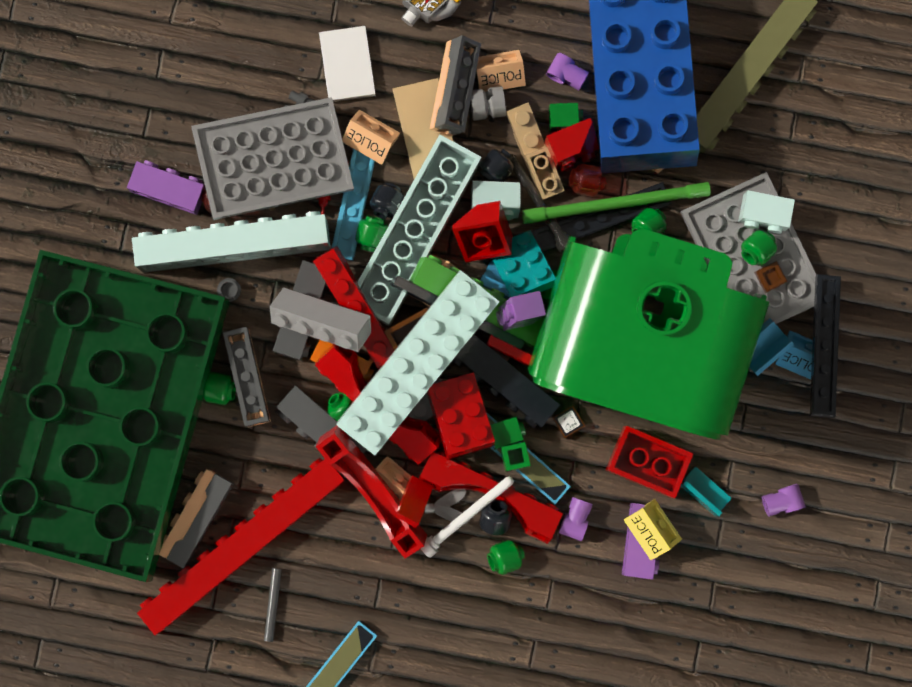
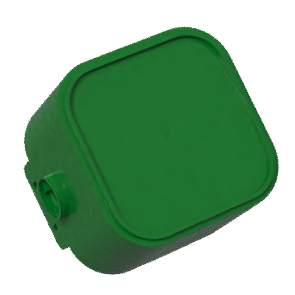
[528,229,770,440]

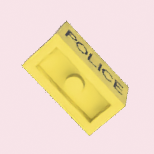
[624,499,682,560]

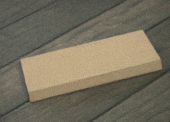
[392,78,453,179]

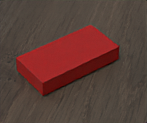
[486,335,532,366]
[394,475,433,528]

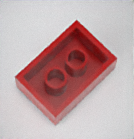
[426,372,495,460]
[605,425,693,499]

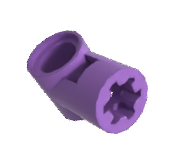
[546,53,589,91]
[762,484,806,517]
[559,497,593,541]

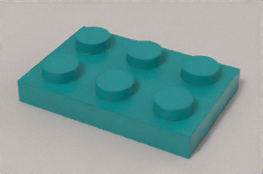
[491,230,556,298]

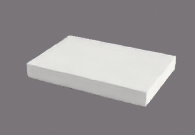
[319,26,376,102]

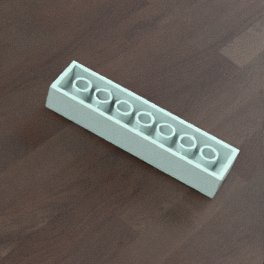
[357,134,482,326]
[132,211,331,273]
[336,270,499,455]

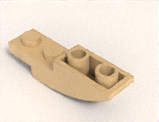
[506,102,565,200]

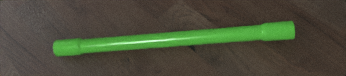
[522,182,711,224]

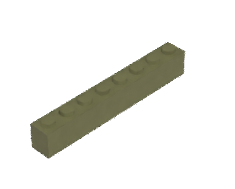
[697,0,818,153]

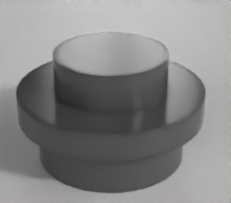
[217,278,241,302]

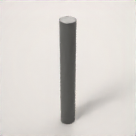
[264,568,282,642]

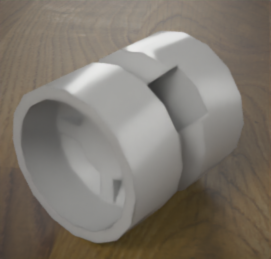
[470,86,506,121]

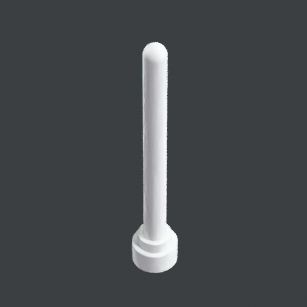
[421,476,514,558]

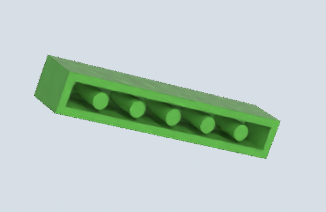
[409,255,544,348]

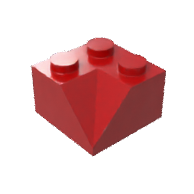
[544,118,600,172]
[452,201,512,262]

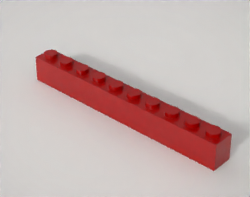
[137,458,346,636]

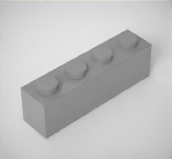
[270,288,371,352]

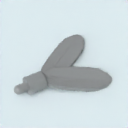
[424,489,468,524]

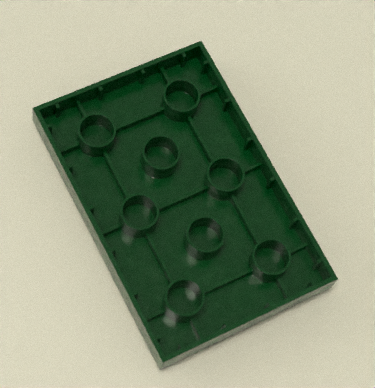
[0,250,230,582]

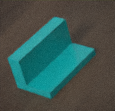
[681,466,732,516]

